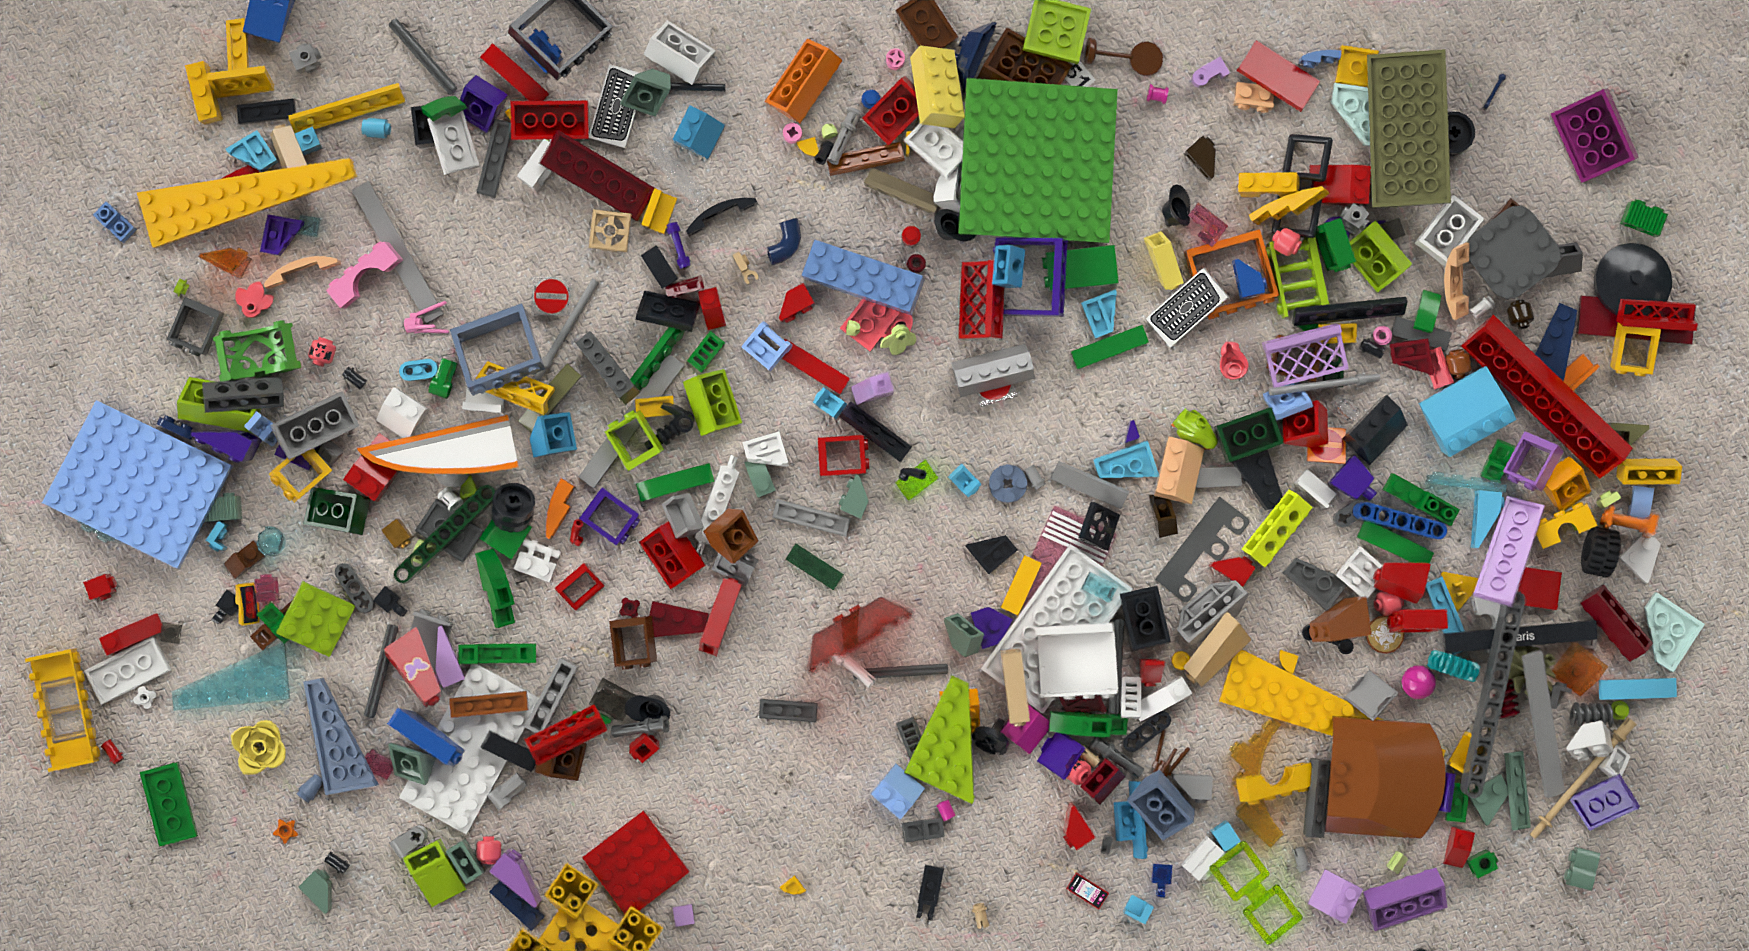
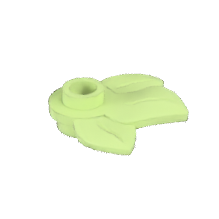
[880,324,916,355]

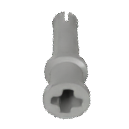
[827,107,864,165]

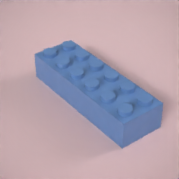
[802,239,925,316]

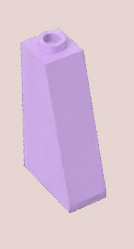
[851,372,894,405]

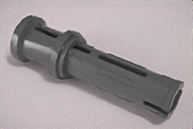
[611,716,670,738]
[1089,737,1144,778]

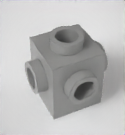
[289,43,322,74]
[1340,203,1369,235]

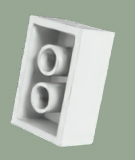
[1415,195,1484,266]

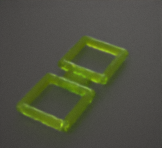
[1209,841,1303,945]

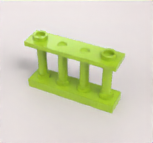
[1265,237,1329,319]

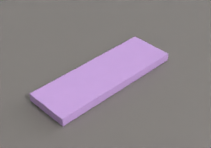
[1473,496,1545,607]

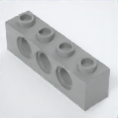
[524,657,579,733]

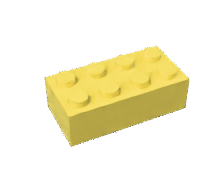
[910,45,965,128]

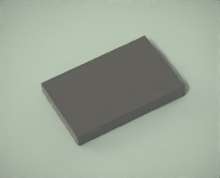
[415,499,484,563]

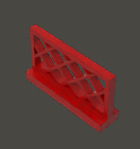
[959,260,1005,339]

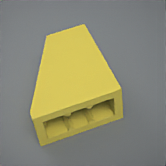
[1144,231,1184,290]

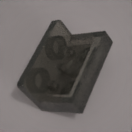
[589,678,637,721]

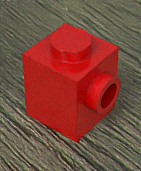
[83,574,117,601]

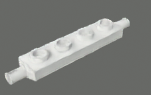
[694,455,739,555]

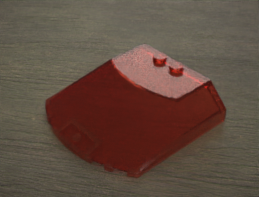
[806,596,914,674]

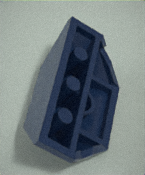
[955,22,997,96]

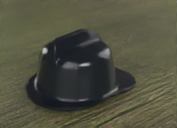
[1162,184,1190,227]
[934,209,977,242]
[625,694,670,722]

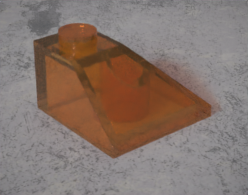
[199,247,252,279]

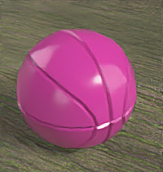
[1401,665,1436,699]

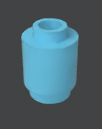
[361,118,391,139]

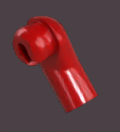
[570,519,584,546]

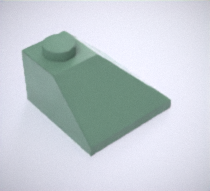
[620,69,671,116]

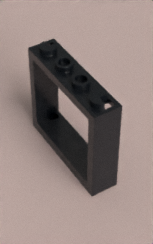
[508,0,613,81]

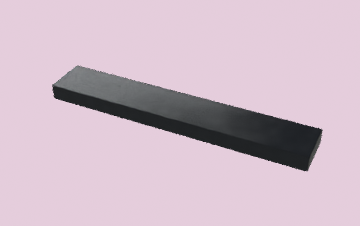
[1292,296,1408,326]

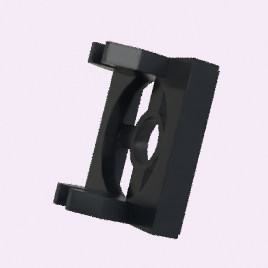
[1078,502,1120,551]

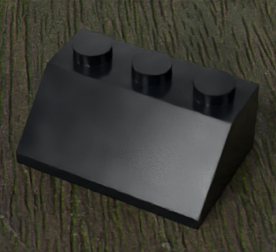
[1342,395,1408,465]

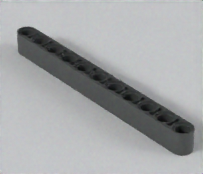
[1460,591,1525,798]

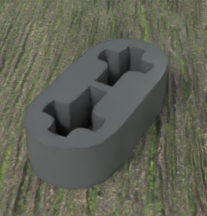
[1333,500,1367,527]

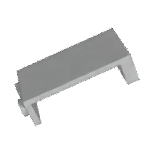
[392,609,453,681]

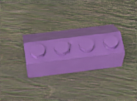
[1363,868,1448,931]

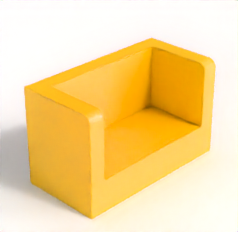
[1447,731,1483,774]

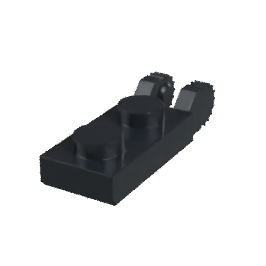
[916,864,944,921]

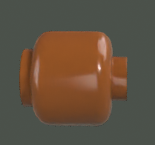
[1445,349,1471,378]

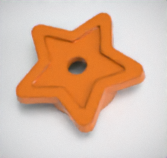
[273,819,298,844]

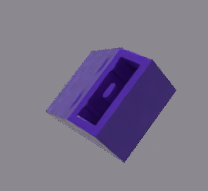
[191,431,262,463]

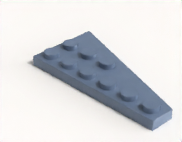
[303,678,379,795]

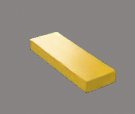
[1000,555,1042,615]

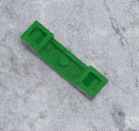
[636,463,715,502]
[1357,521,1434,563]
[458,643,536,664]

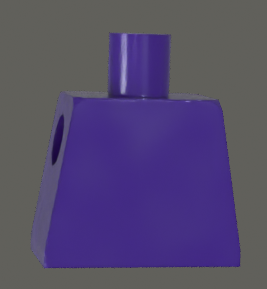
[1328,455,1377,501]

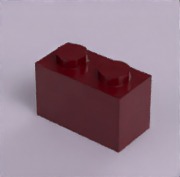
[1080,758,1126,805]

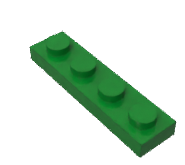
[630,327,685,391]

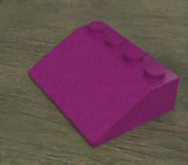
[1551,88,1639,183]

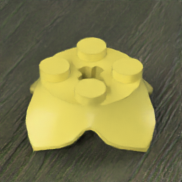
[231,720,286,775]

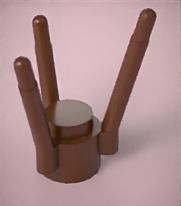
[1152,730,1190,778]

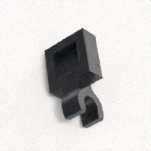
[373,586,408,617]
[212,589,239,624]

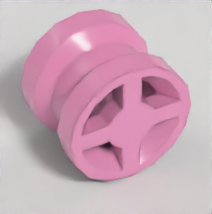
[886,48,905,70]
[783,123,802,144]

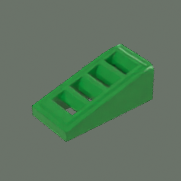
[687,331,726,373]

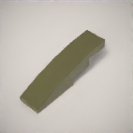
[518,363,582,434]

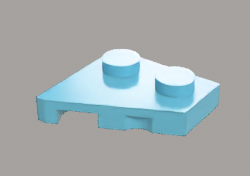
[1081,289,1117,339]

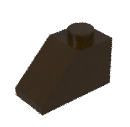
[1184,136,1216,181]
[1149,495,1178,538]

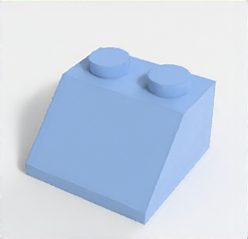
[871,763,925,820]

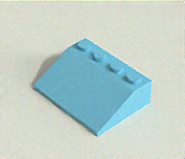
[1418,366,1517,457]

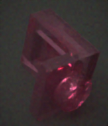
[365,749,393,780]

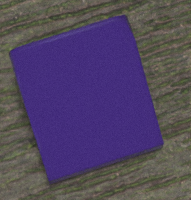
[1124,420,1140,443]

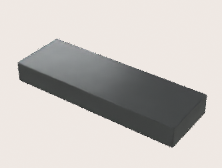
[1391,316,1452,351]
[759,699,818,722]

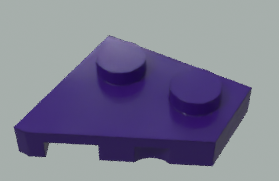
[260,214,304,256]

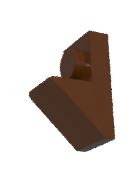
[224,540,266,579]

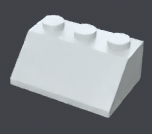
[643,20,716,85]

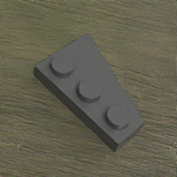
[1282,558,1347,611]

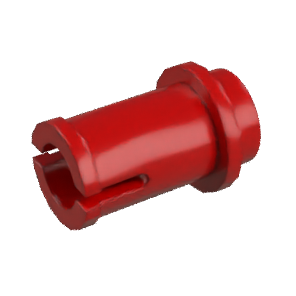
[101,739,124,765]

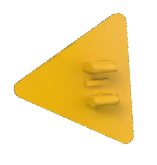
[1441,572,1479,611]

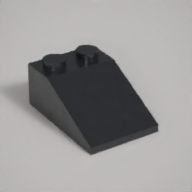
[1120,585,1171,652]

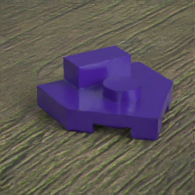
[970,607,1013,649]

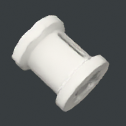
[438,487,463,512]

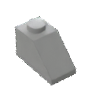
[1172,773,1213,803]

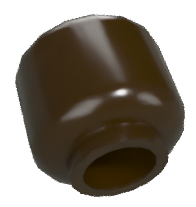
[1507,300,1534,329]

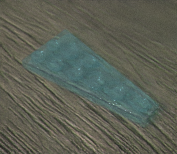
[172,642,290,711]

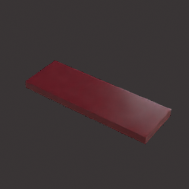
[538,130,656,222]
[1577,295,1696,345]

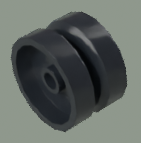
[1448,112,1475,157]
[491,483,535,532]

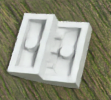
[1336,546,1382,598]

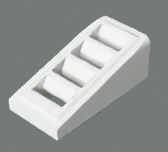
[1121,677,1141,719]

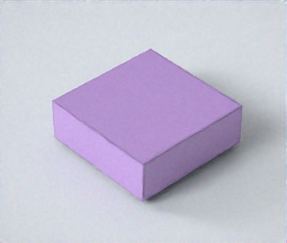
[673,904,695,927]

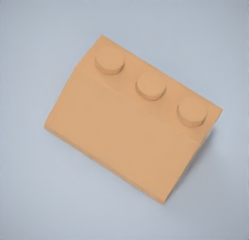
[1154,436,1204,505]

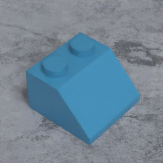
[673,105,725,159]

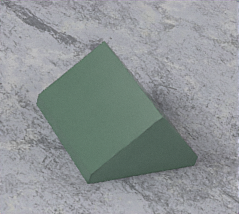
[388,743,436,785]

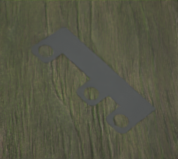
[1155,496,1249,602]

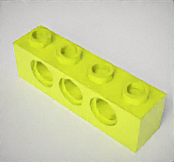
[1241,490,1313,567]

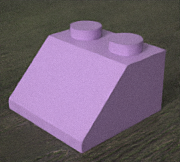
[1308,869,1363,924]

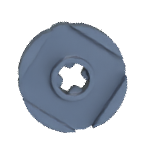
[989,464,1027,503]

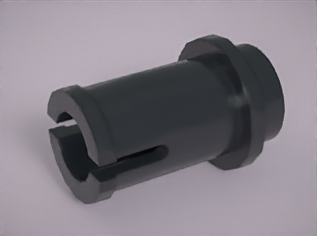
[814,141,834,165]
[1359,339,1385,359]
[342,367,367,390]
[324,852,350,874]

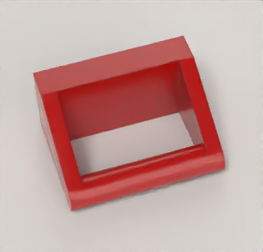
[555,563,605,611]

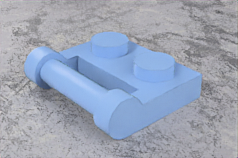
[741,321,792,371]

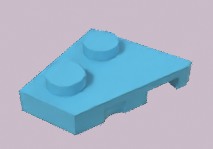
[226,130,278,172]

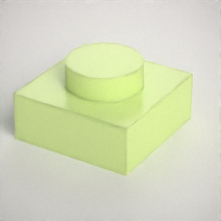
[1596,490,1621,508]

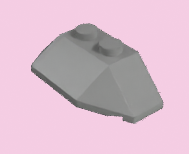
[1177,580,1249,644]

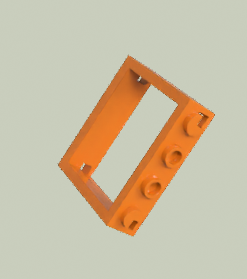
[1184,229,1279,320]

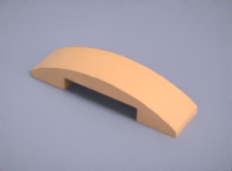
[1444,242,1469,320]
[264,256,341,289]

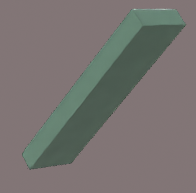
[1504,751,1531,830]

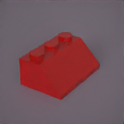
[639,521,706,590]

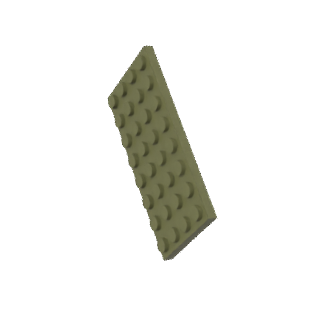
[1367,49,1451,208]

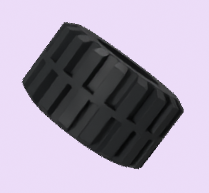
[1581,526,1621,578]

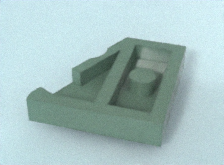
[1469,774,1508,826]

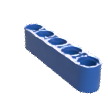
[1353,502,1447,539]

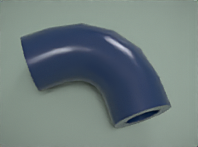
[766,218,801,265]

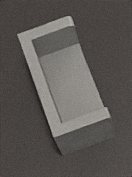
[662,493,704,539]

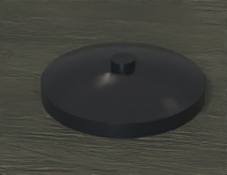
[1594,243,1672,316]

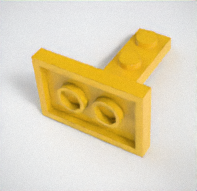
[207,18,274,98]

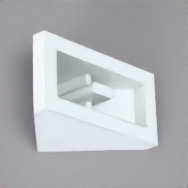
[1598,745,1631,778]

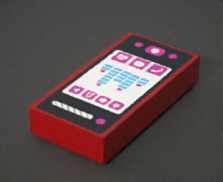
[1066,872,1109,909]

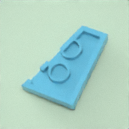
[1093,440,1159,478]

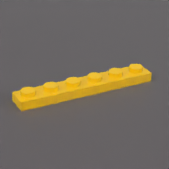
[288,83,405,133]

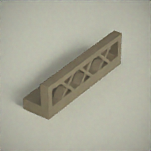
[864,168,938,215]

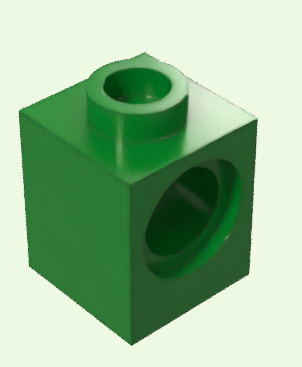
[1466,849,1499,879]

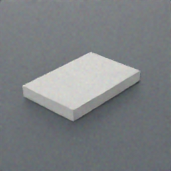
[427,110,479,175]
[904,123,963,179]

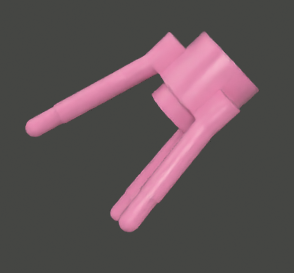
[404,301,449,333]

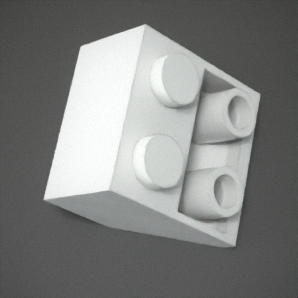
[1567,721,1614,761]

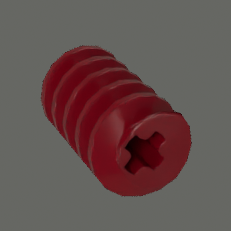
[1492,679,1520,719]

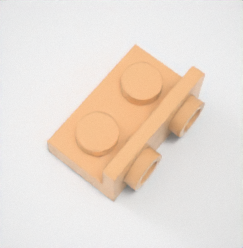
[1233,82,1274,113]

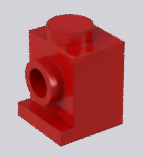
[629,733,660,763]

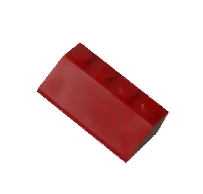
[510,100,589,140]

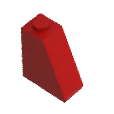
[1373,563,1431,604]

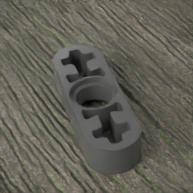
[335,563,375,613]

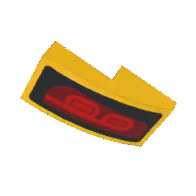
[235,582,260,626]

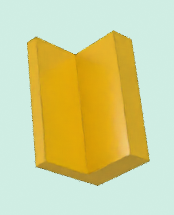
[641,188,677,234]

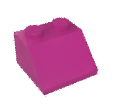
[1000,704,1049,754]

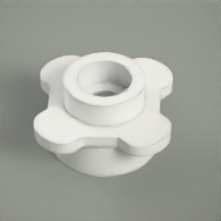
[133,686,156,709]

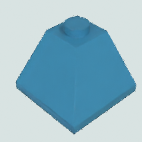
[530,412,577,458]

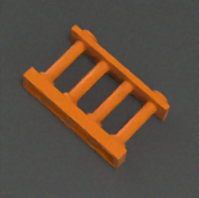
[1600,506,1659,538]

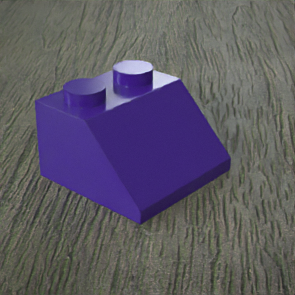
[460,75,508,133]

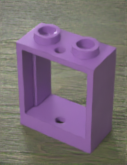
[1503,431,1564,492]

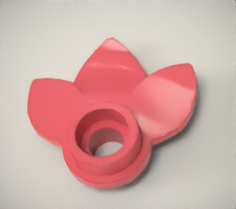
[235,281,274,318]

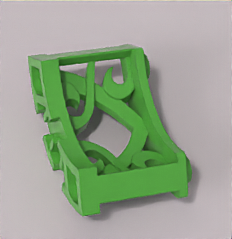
[213,320,301,381]

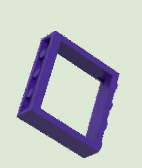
[993,237,1068,317]

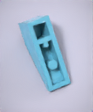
[1470,490,1505,548]

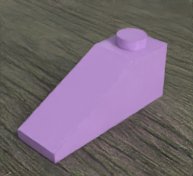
[435,625,465,688]

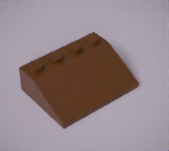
[977,27,1073,85]

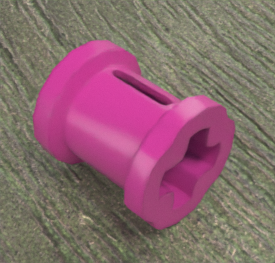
[1146,84,1169,104]

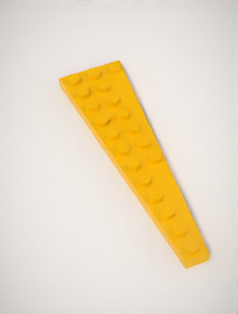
[137,158,357,248]
[1219,649,1446,756]

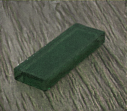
[786,543,844,590]

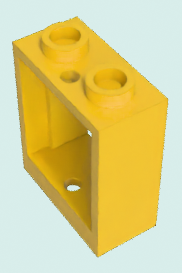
[1610,323,1661,377]
[269,449,332,503]

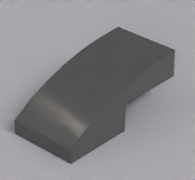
[901,817,945,843]

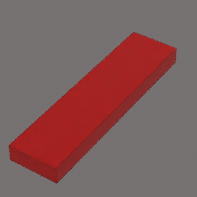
[779,339,850,395]

